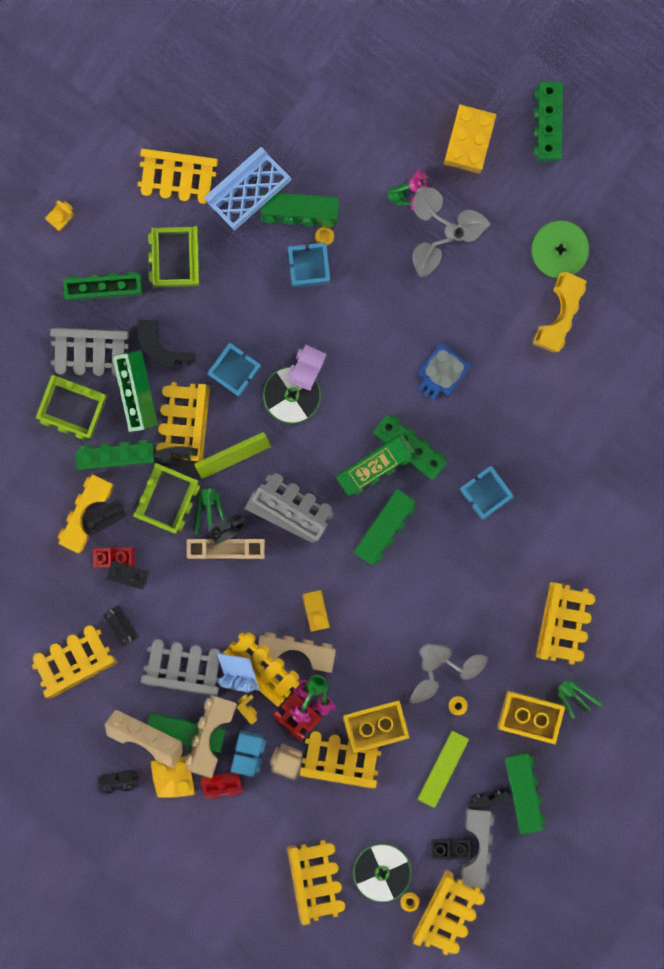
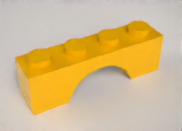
[532,272,587,352]
[58,474,115,554]

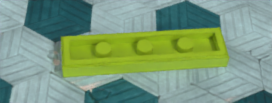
[194,432,271,479]
[417,730,469,808]

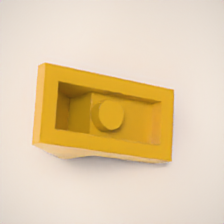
[303,590,330,632]

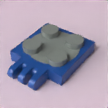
[417,343,471,401]

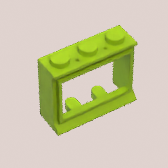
[148,226,200,287]
[36,375,108,441]
[133,463,200,534]

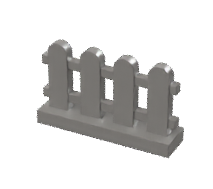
[50,327,130,377]
[251,473,334,541]
[141,639,220,697]

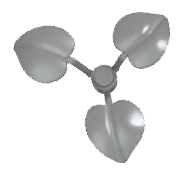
[412,187,490,277]
[410,644,488,704]

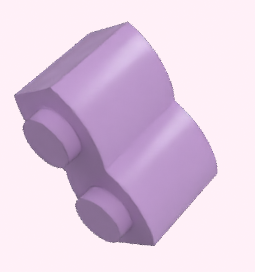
[288,345,327,391]

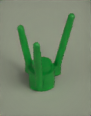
[195,489,226,535]
[557,679,603,719]

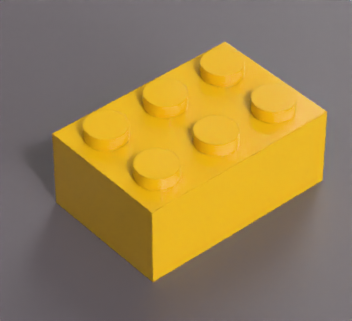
[444,104,497,174]
[497,690,565,744]
[342,700,410,754]

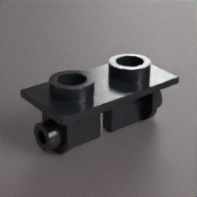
[85,499,127,534]
[206,514,247,545]
[106,561,149,590]
[103,605,139,647]
[97,770,139,794]

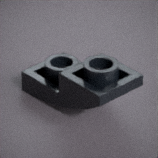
[153,447,198,464]
[468,788,511,808]
[431,839,472,860]

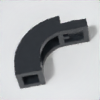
[138,319,196,369]

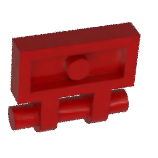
[272,692,322,741]
[201,772,243,800]

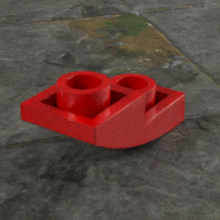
[93,548,135,567]

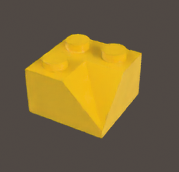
[151,753,196,797]

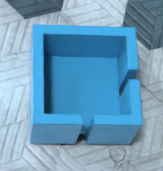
[288,243,330,288]
[207,343,262,398]
[459,466,514,520]
[231,729,266,777]

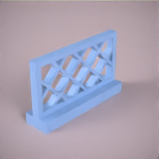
[204,147,292,231]

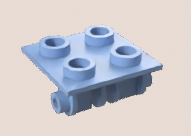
[217,653,259,693]

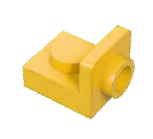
[45,200,75,232]
[237,694,258,725]

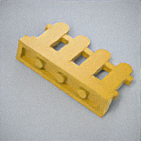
[138,148,219,204]
[156,382,210,462]
[535,582,595,665]
[31,625,118,699]
[223,632,300,707]
[299,731,382,789]
[287,840,345,925]
[413,870,485,955]

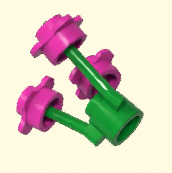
[388,170,429,211]
[290,675,336,723]

